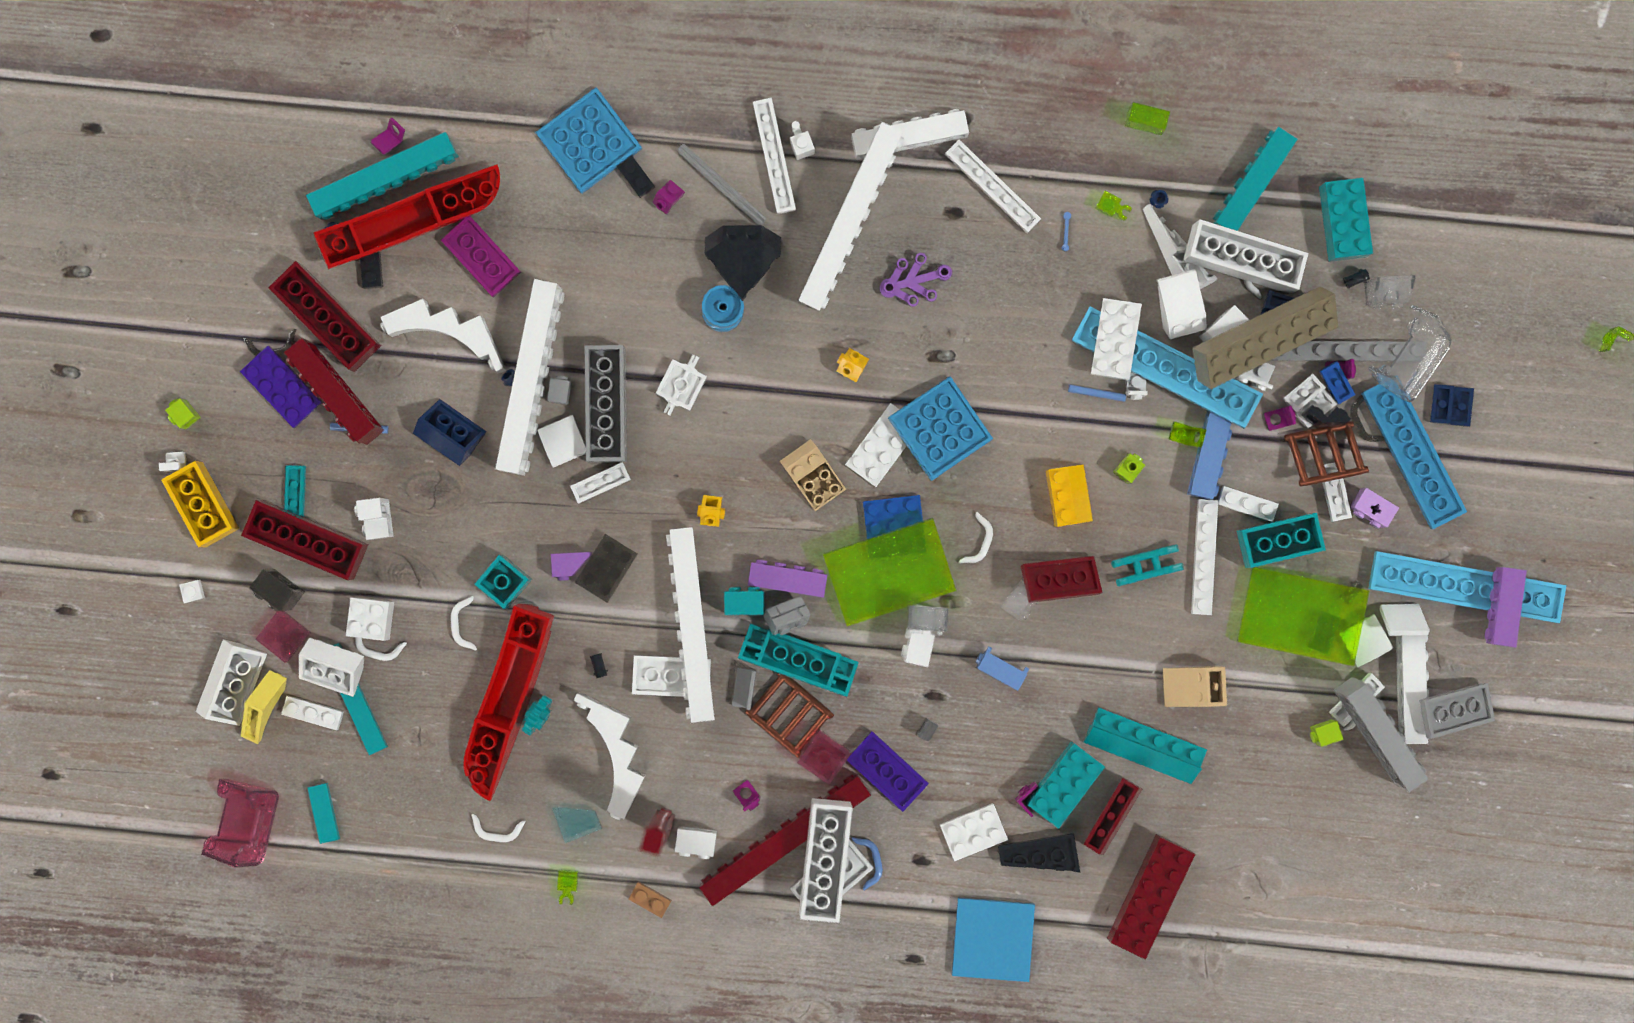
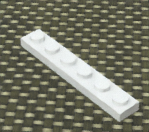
[753,98,796,214]
[945,140,1041,233]
[1191,499,1218,615]

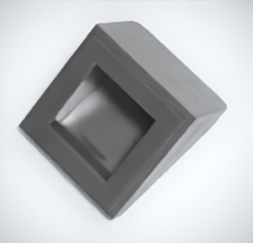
[917,719,938,741]

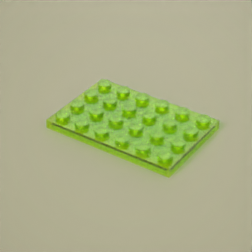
[823,518,956,626]
[1237,567,1370,666]

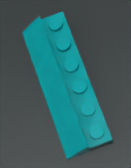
[738,624,859,697]
[1083,707,1207,784]

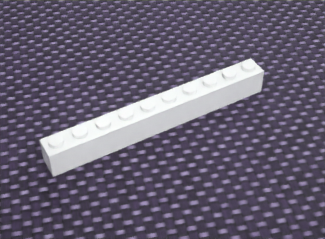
[666,527,714,723]

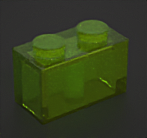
[1125,102,1170,135]

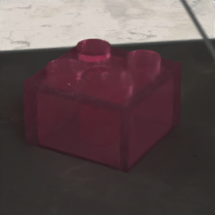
[797,729,851,785]

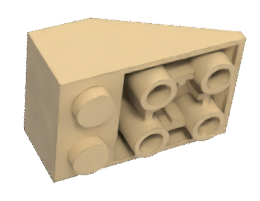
[780,439,846,511]
[1163,666,1227,707]

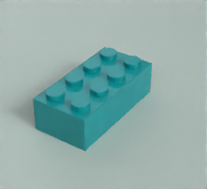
[1319,178,1373,262]
[1236,513,1326,568]
[1025,741,1105,829]

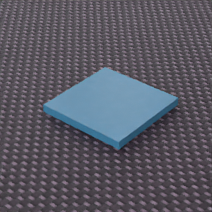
[535,87,642,194]
[888,376,993,481]
[952,897,1035,982]

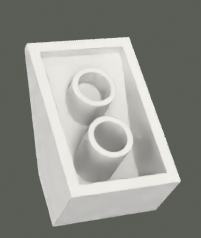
[1157,269,1207,339]

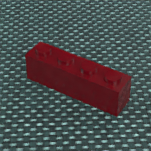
[1083,778,1143,855]

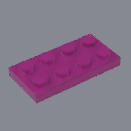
[441,216,521,297]

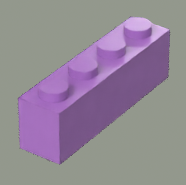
[748,559,827,598]
[1485,567,1527,647]

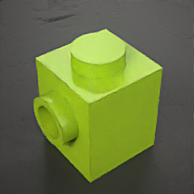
[165,398,201,429]
[1113,453,1145,484]
[1310,719,1344,747]

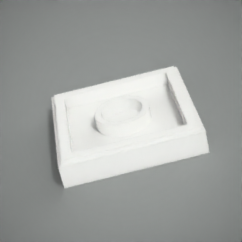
[1379,604,1430,636]

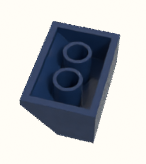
[413,399,487,466]

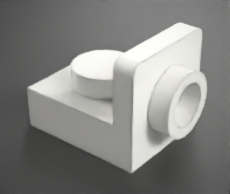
[1125,373,1148,400]
[159,452,187,472]

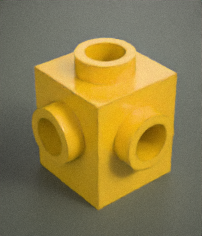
[836,348,869,382]
[697,495,725,527]

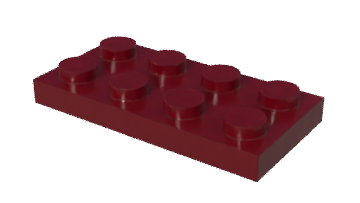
[1021,556,1103,603]

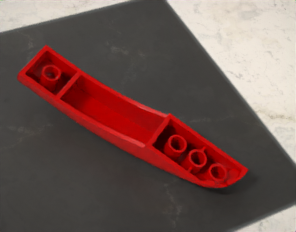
[313,164,500,270]
[463,604,555,801]

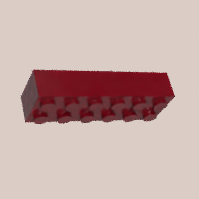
[268,261,382,372]
[284,338,384,445]
[241,500,369,580]
[1107,834,1196,960]

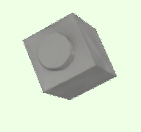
[547,376,572,405]

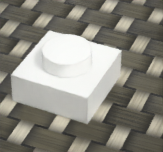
[179,580,205,603]

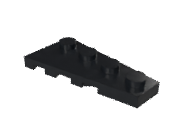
[997,833,1080,872]

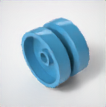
[702,285,744,332]

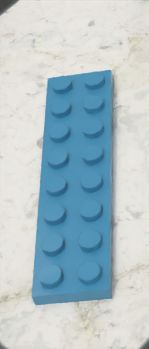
[1361,375,1467,529]

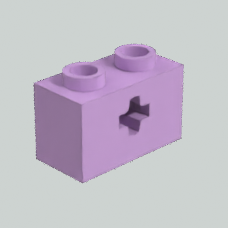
[1349,488,1399,529]

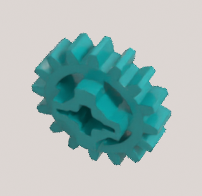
[522,695,552,736]

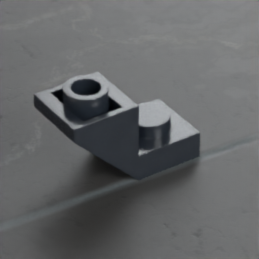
[1302,405,1352,428]

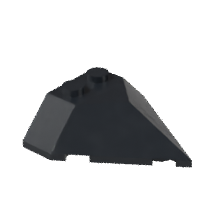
[705,225,781,301]

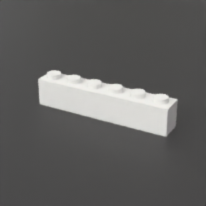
[851,109,969,160]
[1396,635,1429,744]

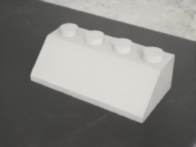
[196,639,267,726]

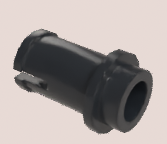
[1343,269,1370,289]
[590,653,608,679]

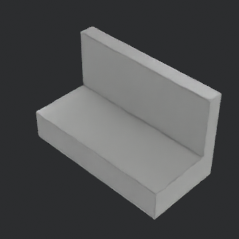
[732,668,757,710]

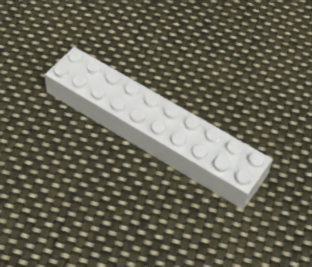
[798,122,904,311]
[495,279,564,476]

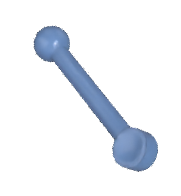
[1062,212,1071,252]

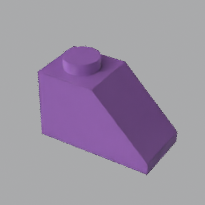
[551,552,592,581]

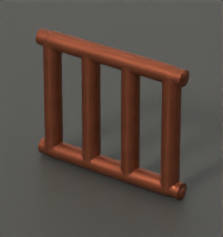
[1284,421,1369,487]
[745,673,834,758]

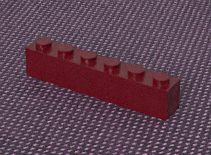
[639,808,675,856]

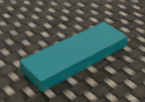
[284,465,306,517]
[307,783,340,844]

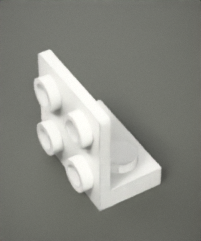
[1233,363,1275,391]

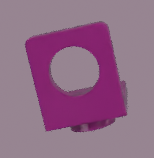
[371,118,405,155]
[1325,359,1356,380]
[1264,405,1296,431]
[733,780,761,812]
[1015,782,1038,818]

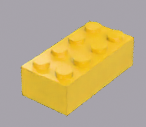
[161,461,240,547]

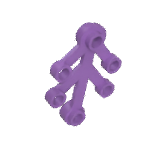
[880,253,952,307]

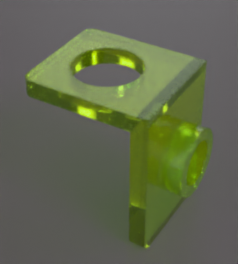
[1599,326,1634,352]
[1169,422,1206,448]

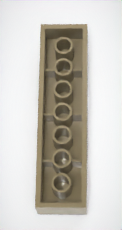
[1193,287,1338,389]

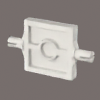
[656,354,707,416]

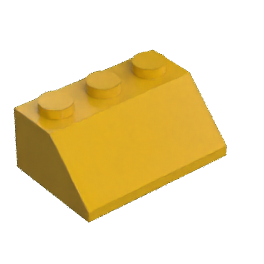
[1046,465,1093,527]

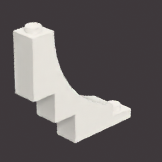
[380,299,506,373]
[574,692,646,820]

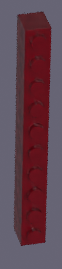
[699,774,871,907]

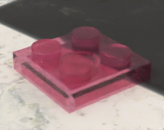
[256,609,311,663]

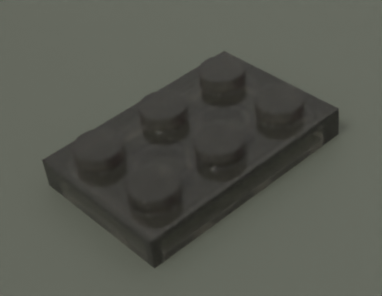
[575,534,638,603]

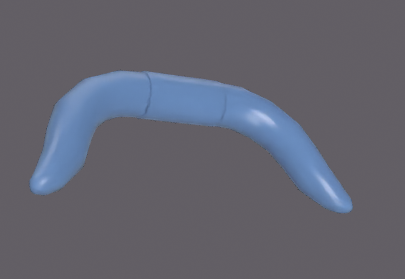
[852,837,883,891]

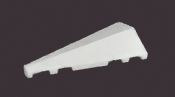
[1143,204,1217,289]

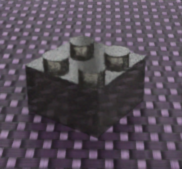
[249,569,305,612]

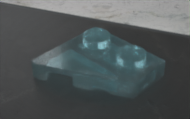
[552,807,602,843]

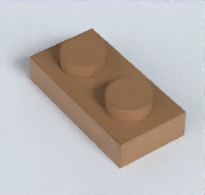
[628,881,672,918]

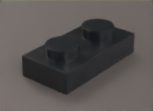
[617,156,655,198]
[360,252,383,289]

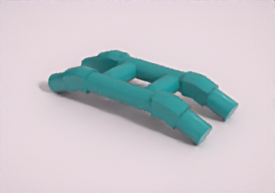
[1111,544,1184,587]

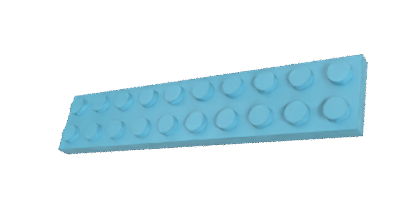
[1072,306,1263,429]
[1368,551,1566,623]

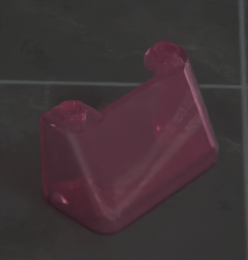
[201,779,279,868]

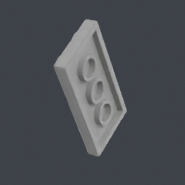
[1419,683,1495,739]

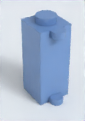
[975,646,1029,691]

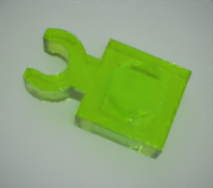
[1095,191,1132,221]
[557,870,578,905]

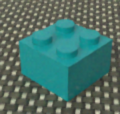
[474,555,532,609]
[724,587,765,615]

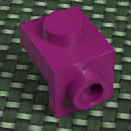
[653,180,685,214]

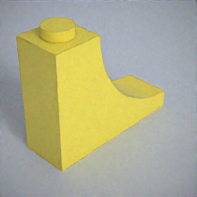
[241,670,287,744]

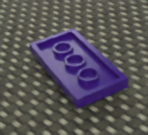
[240,346,323,428]
[846,731,929,812]

